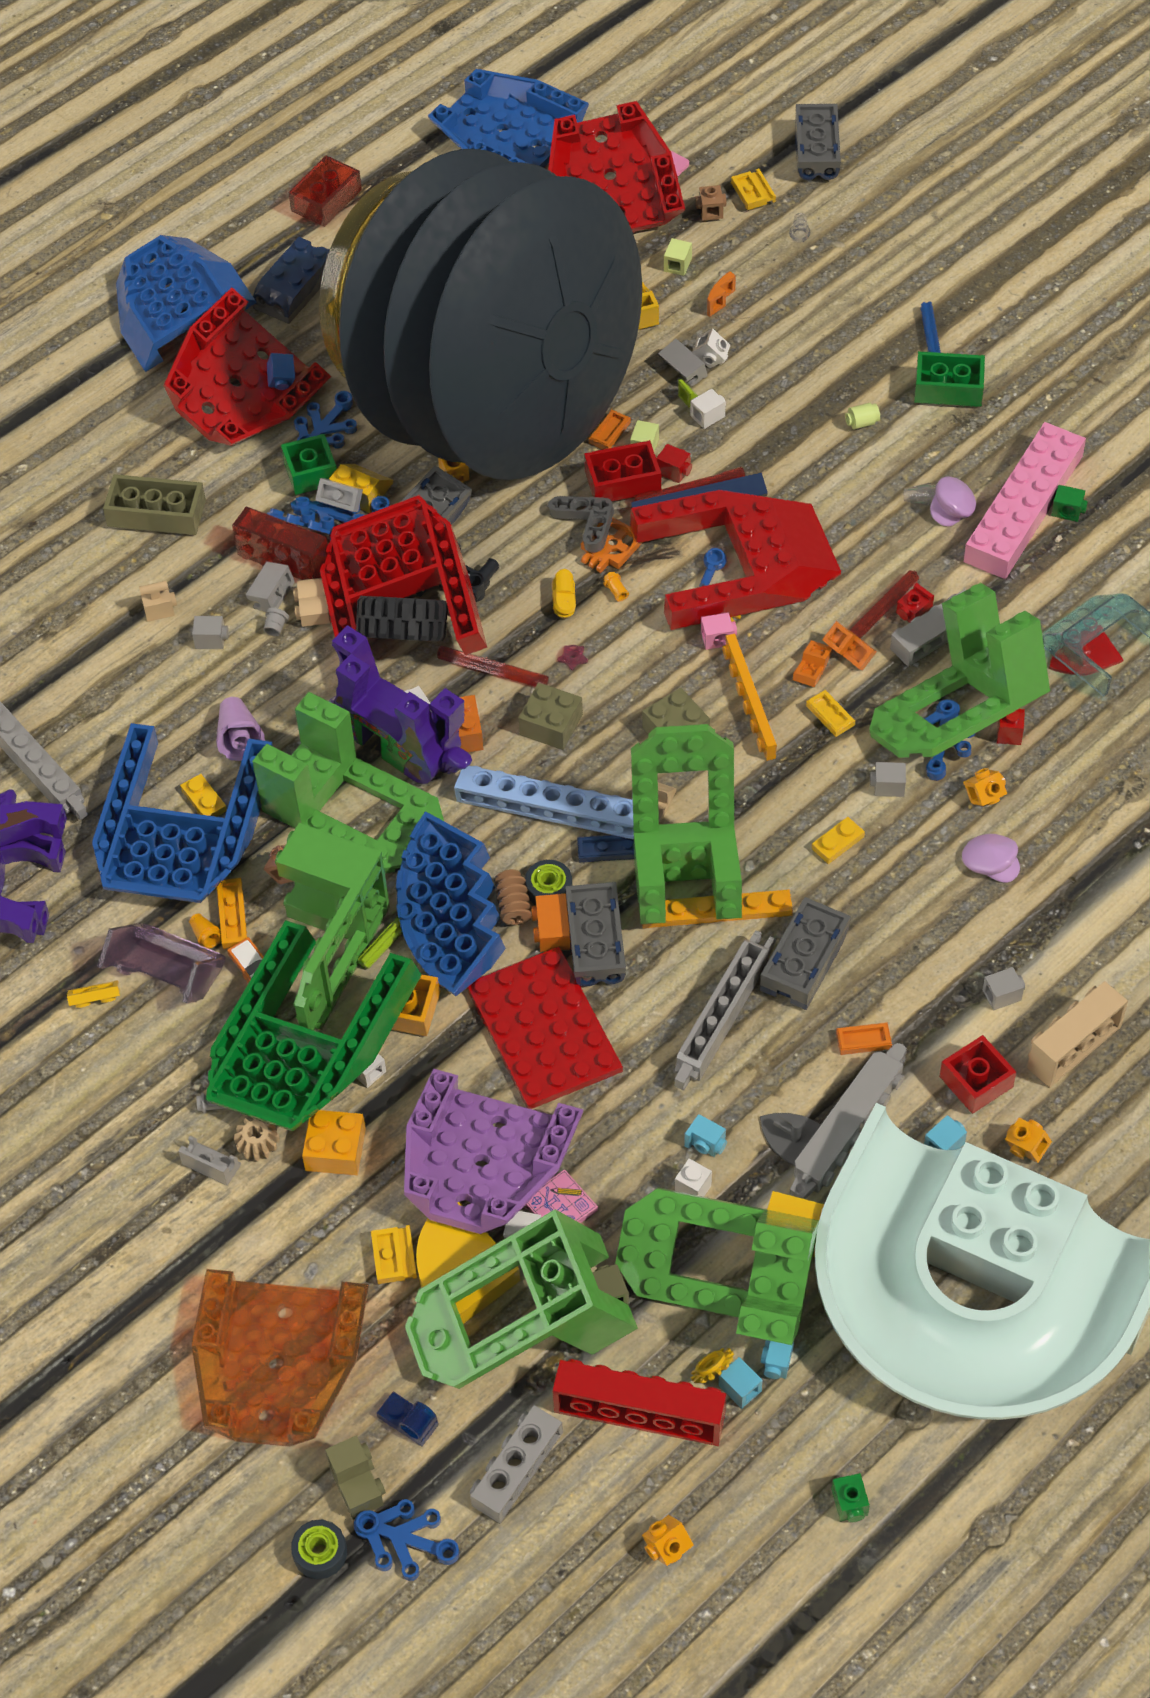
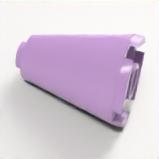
[216,697,265,761]

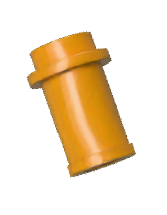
[603,572,629,602]

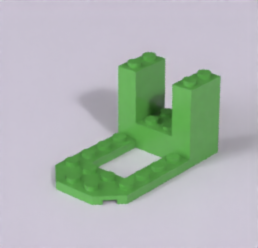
[869,582,1050,758]
[252,692,444,874]
[631,724,742,924]
[275,823,390,1030]
[615,1188,819,1345]
[405,1209,638,1389]

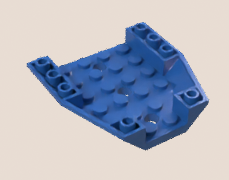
[428,69,589,168]
[116,235,257,372]

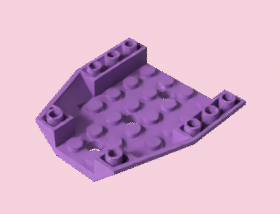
[404,1069,583,1234]

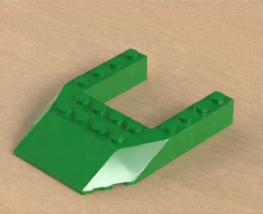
[206,920,422,1131]

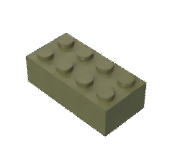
[103,474,206,535]

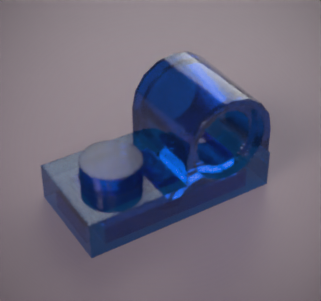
[376,1391,439,1447]

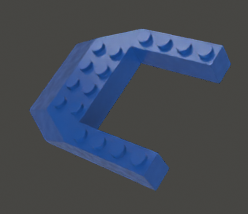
[92,723,273,903]

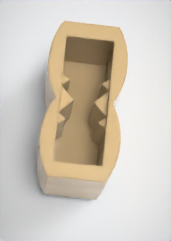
[293,578,330,627]

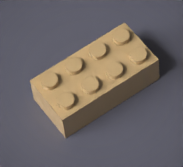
[1027,981,1128,1088]

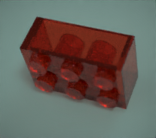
[288,155,362,227]

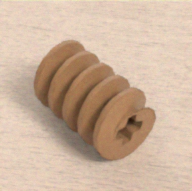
[494,869,532,925]

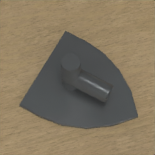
[760,1113,821,1166]

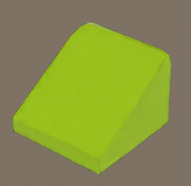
[678,379,698,408]

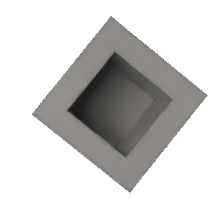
[192,616,229,649]
[870,762,906,797]
[982,967,1025,1011]

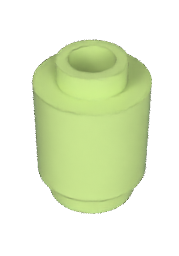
[845,403,880,430]

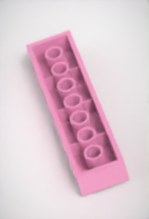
[963,422,1086,580]

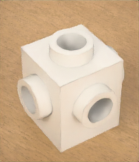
[692,328,730,368]

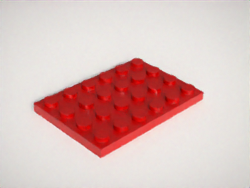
[466,947,623,1109]

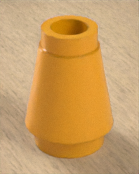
[189,913,221,948]

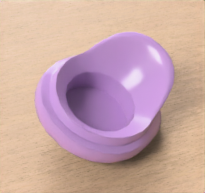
[930,477,976,527]
[962,834,1020,883]

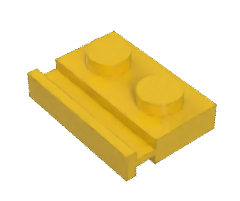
[731,169,776,210]
[371,1225,417,1284]

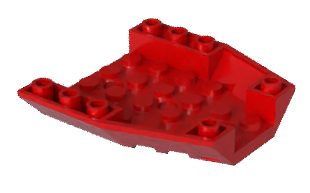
[548,101,685,232]
[163,287,332,446]

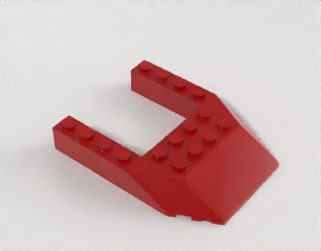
[630,490,841,630]
[320,495,488,656]

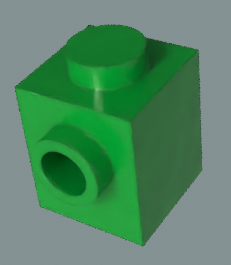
[831,1473,870,1523]

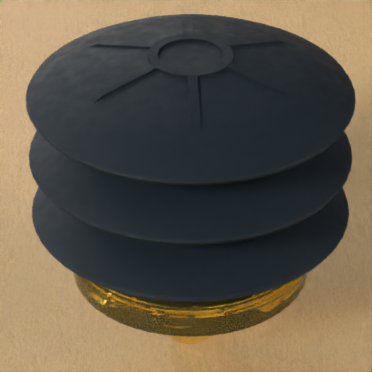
[319,149,642,480]

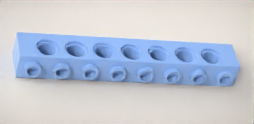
[454,766,634,839]

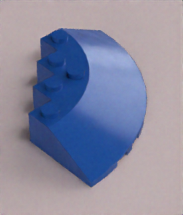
[396,811,506,996]

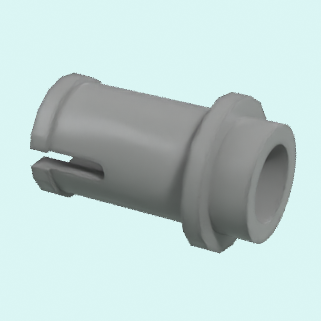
[196,1093,227,1113]

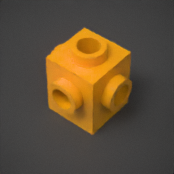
[963,768,1007,806]
[1005,1117,1052,1163]
[642,1514,694,1566]

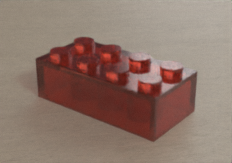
[232,506,327,580]

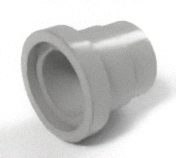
[263,608,289,636]

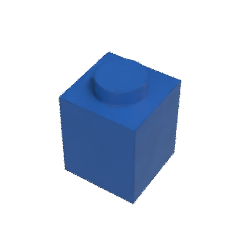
[267,353,295,390]

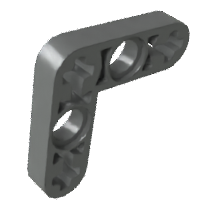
[548,496,614,553]

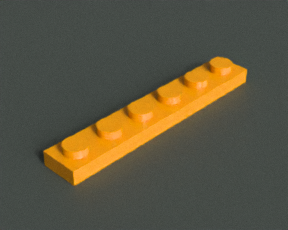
[722,633,777,761]
[642,889,793,929]

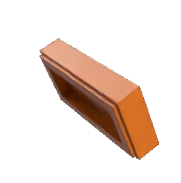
[589,409,631,450]
[836,1022,892,1055]

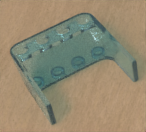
[1042,593,1150,696]

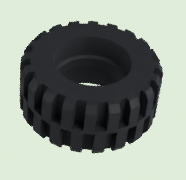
[356,596,448,641]

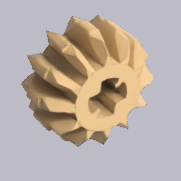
[234,1118,280,1162]

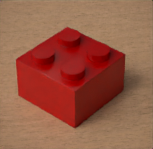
[939,1035,1016,1114]

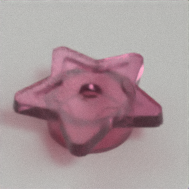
[558,645,588,670]

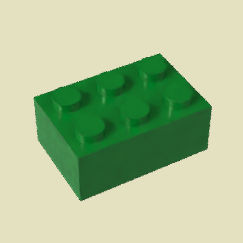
[914,351,985,407]

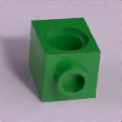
[1051,485,1088,522]

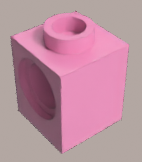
[701,613,737,650]

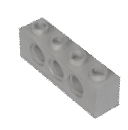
[470,1405,563,1524]

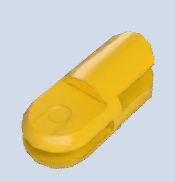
[552,569,576,618]

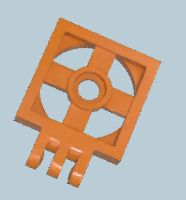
[581,517,643,573]

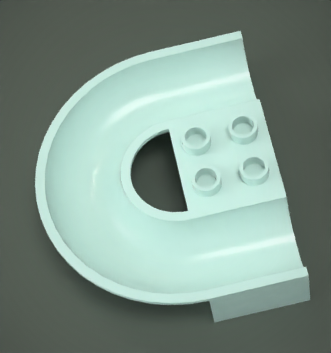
[815,1103,1150,1420]

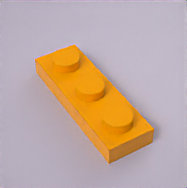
[217,878,247,949]

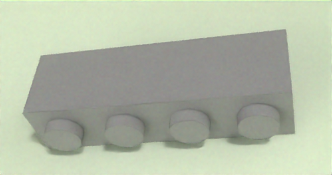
[890,589,966,667]

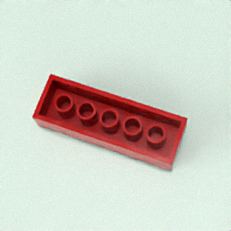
[552,1359,726,1446]

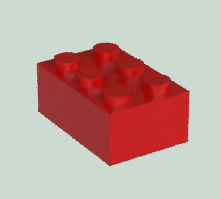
[584,440,662,501]

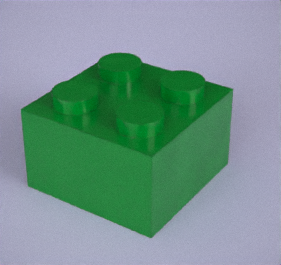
[281,434,337,495]

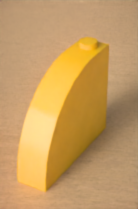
[416,1202,521,1324]

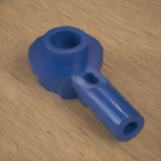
[699,548,727,587]

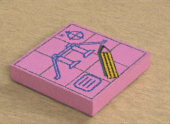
[525,1169,598,1223]

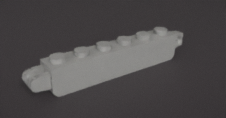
[0,701,88,820]
[674,930,776,1091]
[790,1043,907,1199]

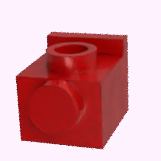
[896,583,934,623]

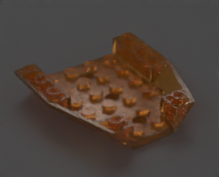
[191,1269,369,1447]

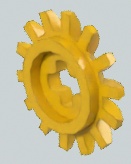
[690,1348,734,1384]

